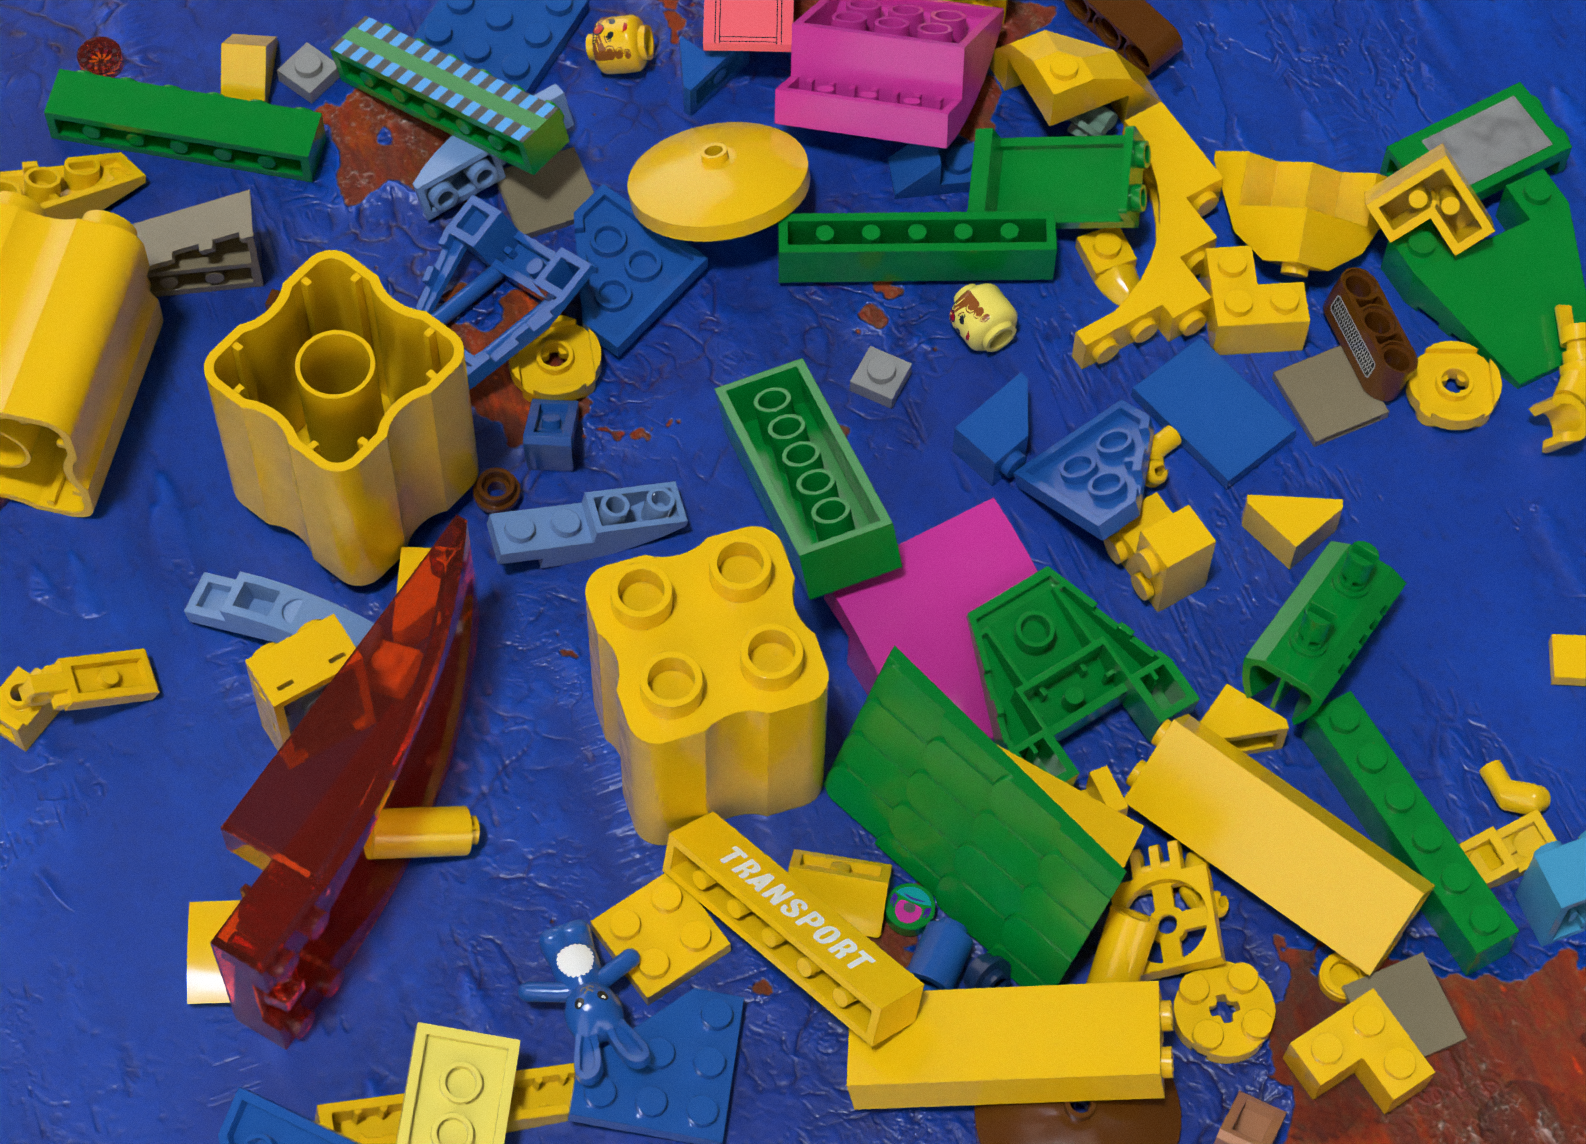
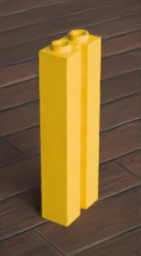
[1124,714,1435,976]
[847,981,1174,1110]

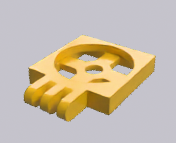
[1111,839,1226,981]

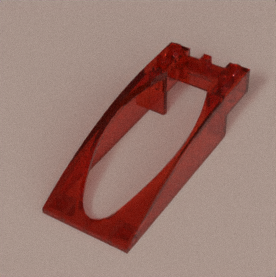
[210,515,480,1050]

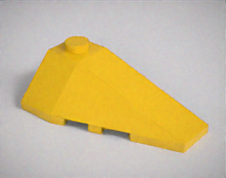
[0,152,146,219]

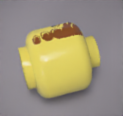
[949,283,1018,352]

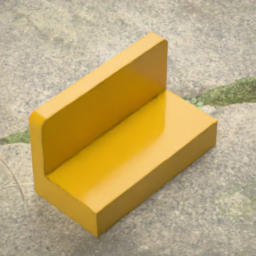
[788,849,892,938]

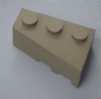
[132,189,264,297]

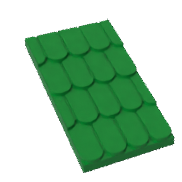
[823,646,1144,986]

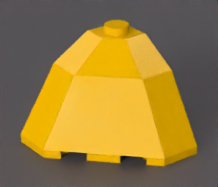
[989,30,1161,126]
[1214,151,1387,278]

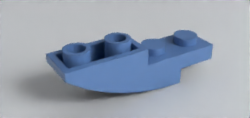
[413,83,574,221]
[487,481,688,568]
[184,571,385,670]

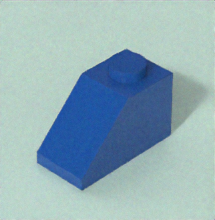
[952,372,1028,486]

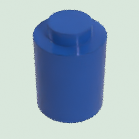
[906,918,973,991]

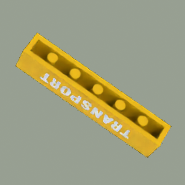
[662,811,924,1047]

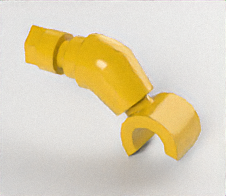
[1529,304,1586,453]

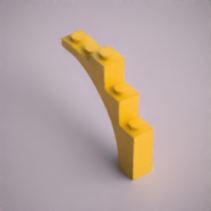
[1072,101,1223,369]

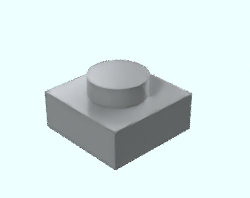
[277,42,340,104]
[849,346,912,409]

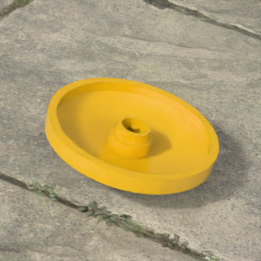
[627,122,811,242]

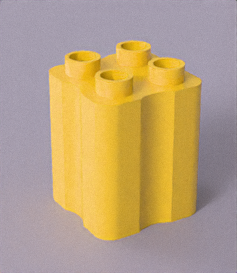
[0,191,164,517]
[204,250,479,586]
[585,526,829,845]

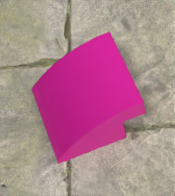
[774,0,1004,149]
[824,497,1038,741]

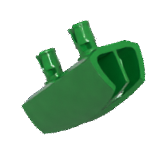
[1242,541,1407,725]

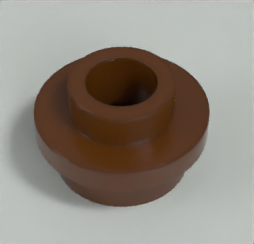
[473,467,521,514]

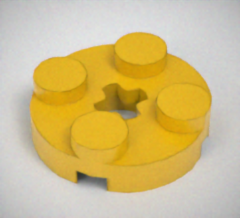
[508,315,602,402]
[1406,341,1502,430]
[1172,961,1276,1064]

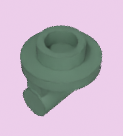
[1067,106,1118,136]

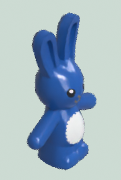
[518,919,651,1086]

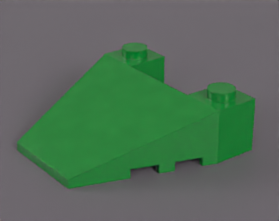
[1381,168,1586,389]
[966,566,1200,786]

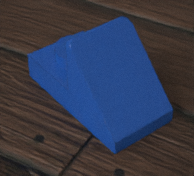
[679,36,750,117]
[888,143,974,199]
[523,399,579,471]

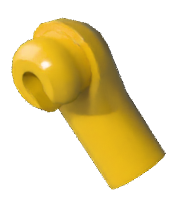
[1479,760,1551,815]

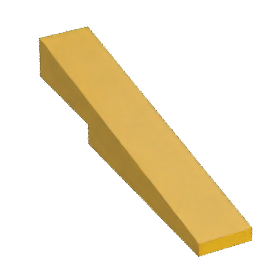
[315,1063,575,1144]

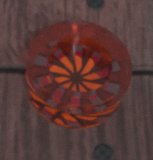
[77,36,124,78]

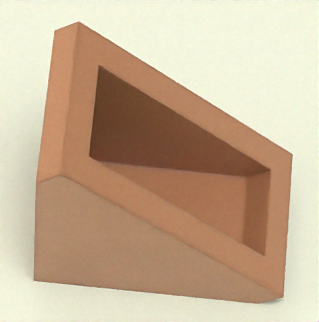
[1214,1091,1287,1144]

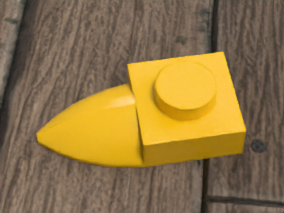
[1075,228,1140,306]

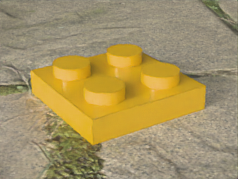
[590,873,731,1006]

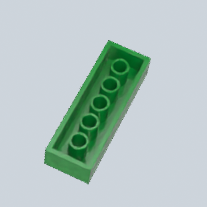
[714,358,902,600]

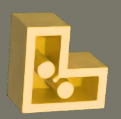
[1364,143,1495,256]
[1199,246,1310,355]
[1104,492,1216,612]
[1283,988,1435,1115]

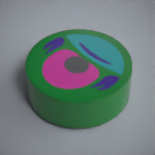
[884,883,935,936]

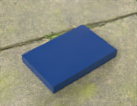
[1131,337,1297,489]

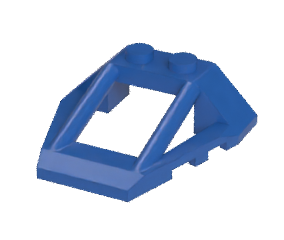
[409,194,596,390]

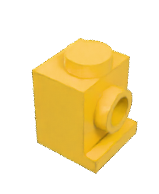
[0,666,61,752]

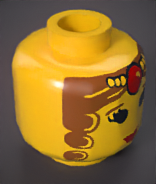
[586,15,654,75]

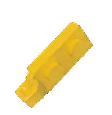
[18,648,160,711]

